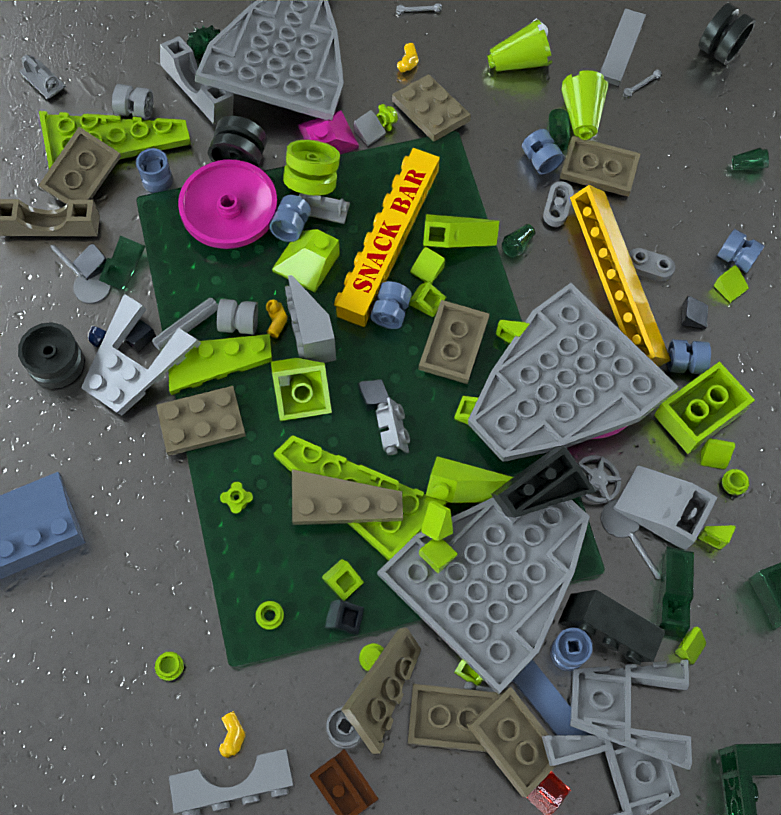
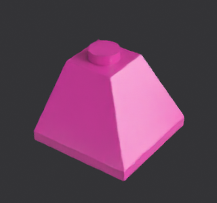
[299,110,359,155]

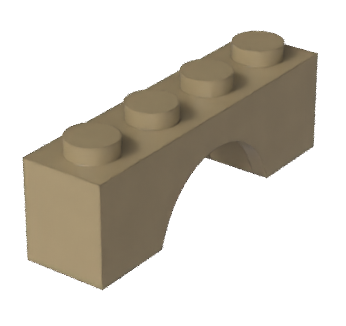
[0,199,100,237]

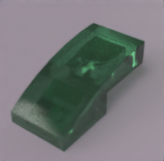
[99,236,145,290]

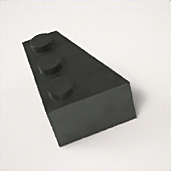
[491,446,596,518]
[558,590,666,665]

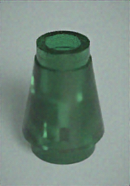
[732,147,769,171]
[502,224,536,257]

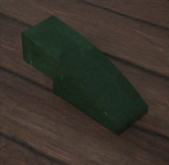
[656,547,694,639]

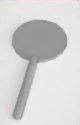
[51,244,111,304]
[601,499,661,579]

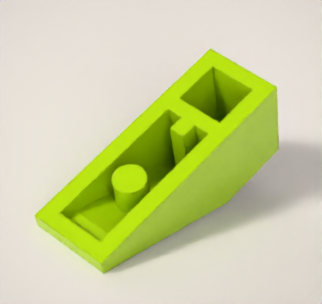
[426,456,513,503]

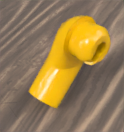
[397,43,419,73]
[266,299,288,338]
[219,711,245,758]

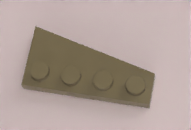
[292,469,403,525]
[341,628,421,754]

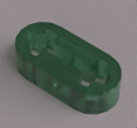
[547,108,571,151]

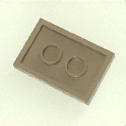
[392,74,471,142]
[38,127,121,204]
[560,136,641,197]
[418,300,490,384]
[156,386,246,456]
[407,684,498,753]
[467,687,557,797]

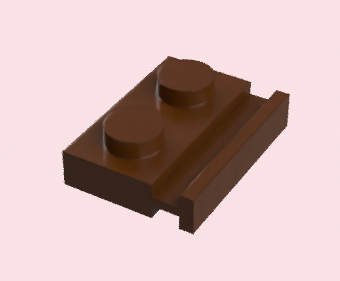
[310,749,379,815]

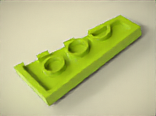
[168,334,272,395]

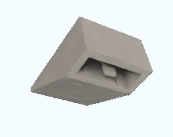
[285,275,336,363]
[613,465,718,551]

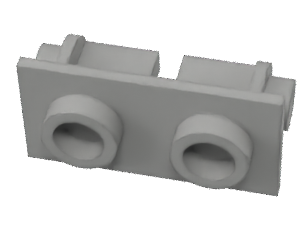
[19,55,66,99]
[299,193,350,224]
[376,397,410,455]

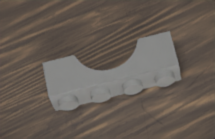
[160,36,234,124]
[168,749,295,815]

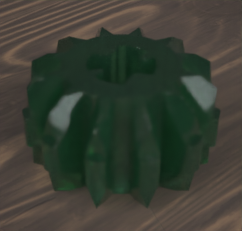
[187,25,220,63]

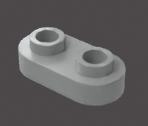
[543,181,574,227]
[629,248,675,282]

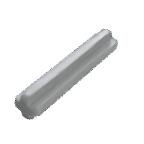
[152,298,218,351]

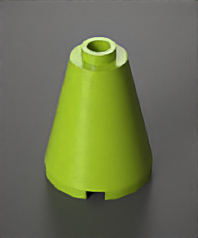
[487,19,552,72]
[561,70,608,140]

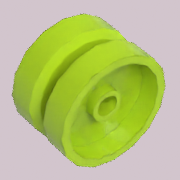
[283,140,340,196]

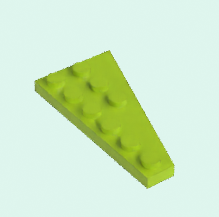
[274,435,447,560]

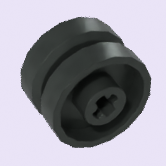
[698,3,756,65]
[207,116,268,167]
[18,322,84,389]

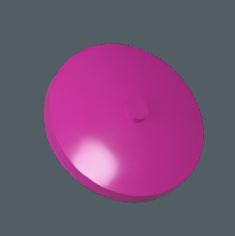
[178,160,278,249]

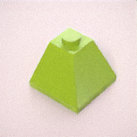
[272,229,340,292]
[271,358,332,421]

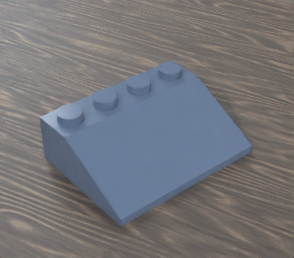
[0,472,86,579]

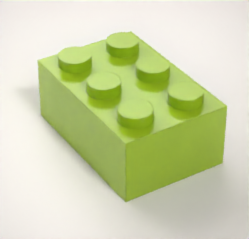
[654,361,755,454]

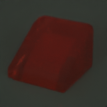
[527,771,571,815]

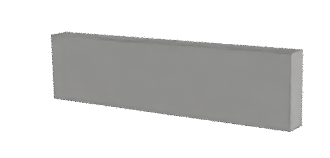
[600,8,646,86]

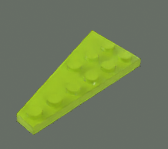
[39,111,191,169]

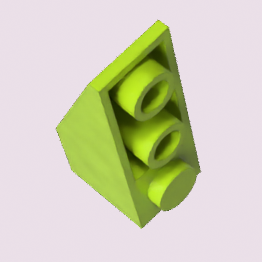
[423,214,499,248]

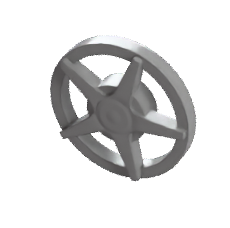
[577,456,621,504]

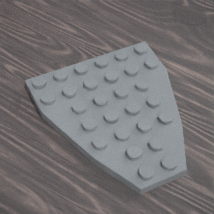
[195,0,344,121]
[468,283,679,462]
[377,498,590,695]

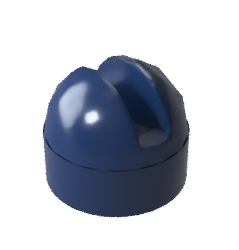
[88,326,107,347]

